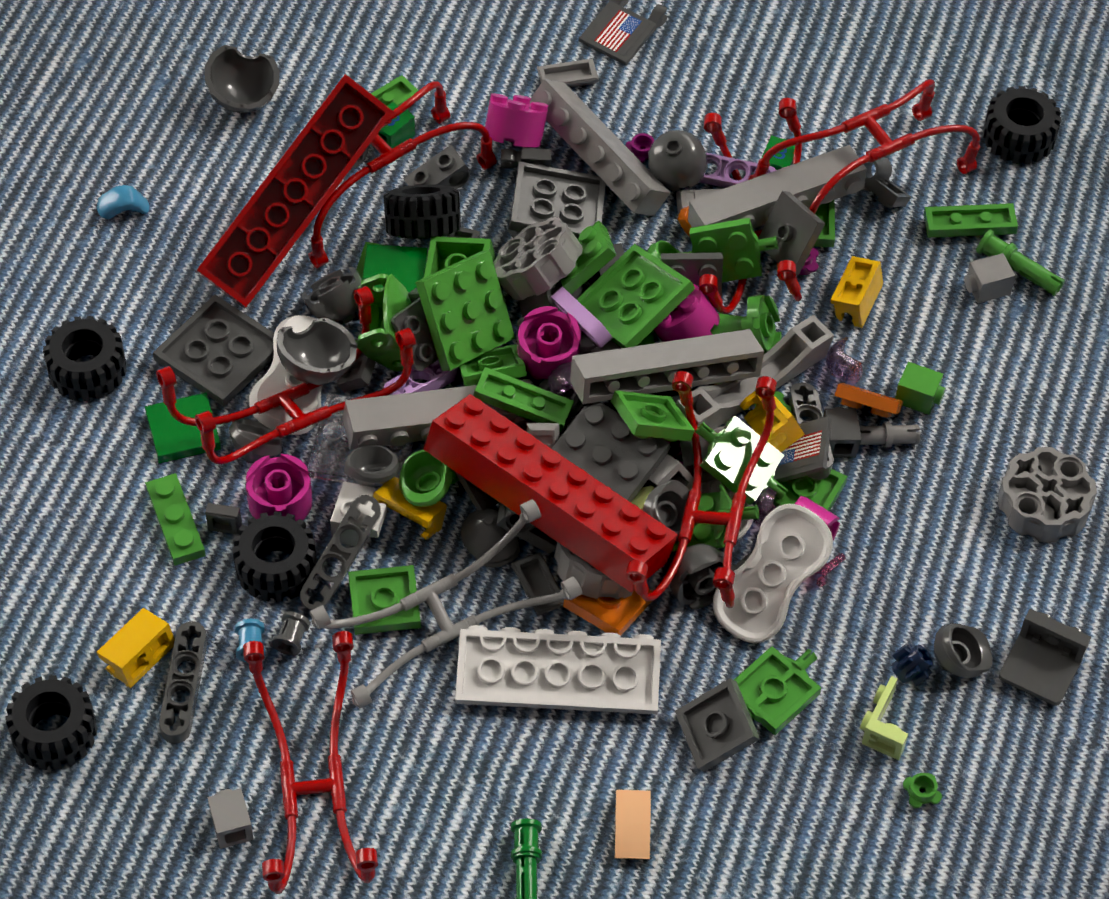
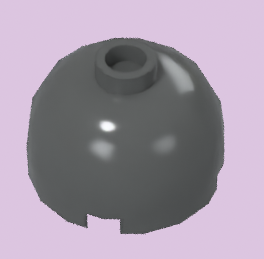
[648,130,708,191]
[302,267,362,324]
[668,544,735,609]

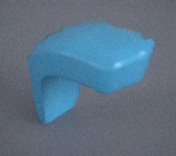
[97,185,150,220]

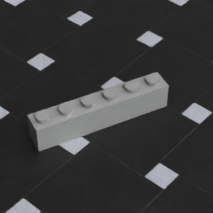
[530,79,671,216]
[688,145,867,228]
[570,329,764,404]
[342,379,535,450]

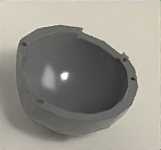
[205,45,280,113]
[277,318,358,385]

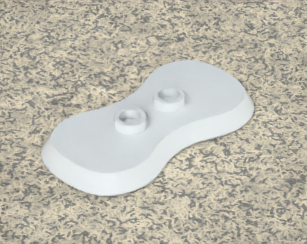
[249,315,323,435]
[713,504,833,643]

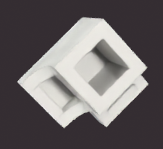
[330,481,387,548]

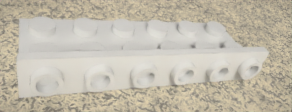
[455,625,661,714]

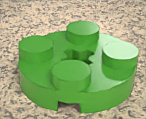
[741,295,782,354]

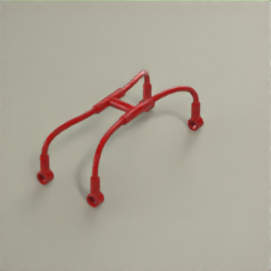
[748,79,980,214]
[308,81,497,269]
[699,98,802,314]
[156,286,416,465]
[626,371,777,609]
[243,631,378,894]

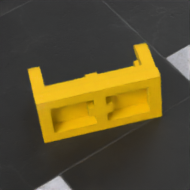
[831,256,883,328]
[740,391,805,452]
[373,477,447,540]
[96,608,175,688]

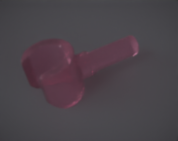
[809,553,846,587]

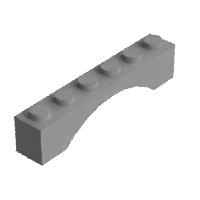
[676,315,834,430]

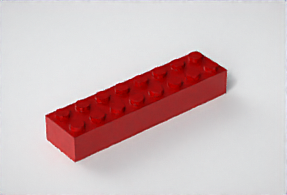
[195,74,394,309]
[423,394,678,593]

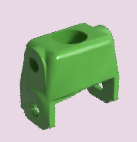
[356,274,411,371]

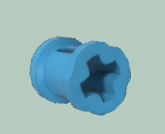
[235,618,266,662]

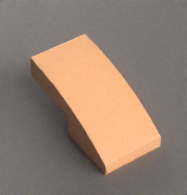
[615,790,651,860]

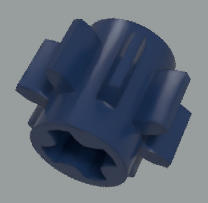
[891,642,933,686]

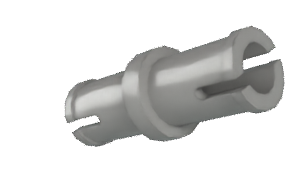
[859,422,920,448]

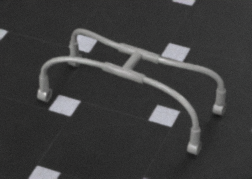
[310,499,582,708]

